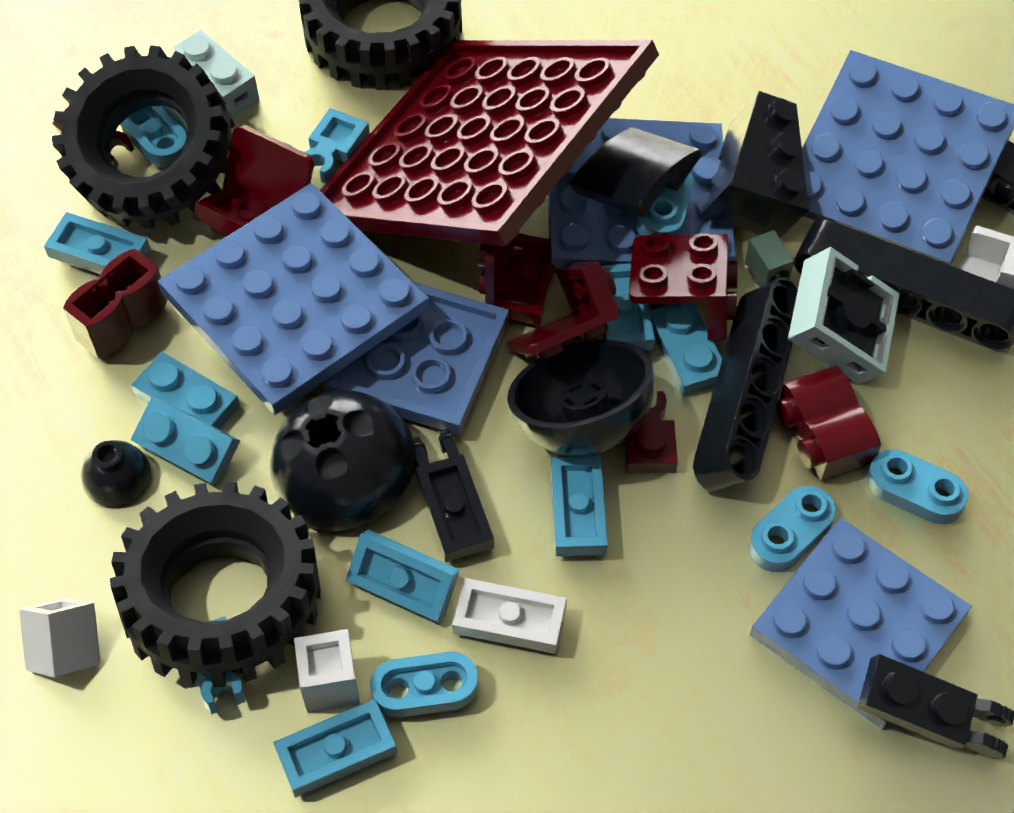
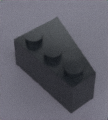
[700,91,809,238]

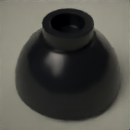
[80,440,151,506]

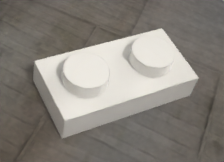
[452,578,567,654]

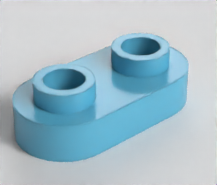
[120,106,187,167]
[636,172,694,235]
[867,449,968,524]
[749,486,836,572]
[370,652,478,718]

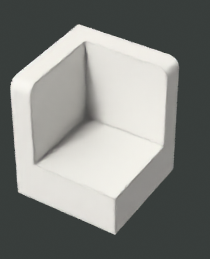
[960,226,1014,289]
[19,598,100,677]
[294,629,360,713]

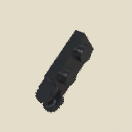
[413,428,494,562]
[857,654,1014,759]

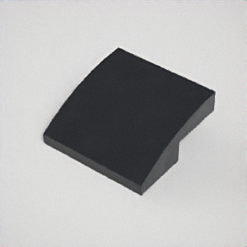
[569,127,703,218]

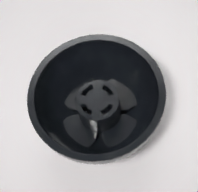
[507,340,654,457]
[270,390,416,531]

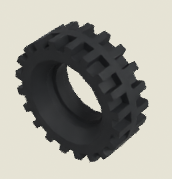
[298,0,462,90]
[52,45,236,229]
[110,481,321,688]

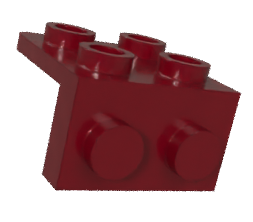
[193,125,314,236]
[478,233,556,326]
[629,233,738,340]
[507,262,621,360]

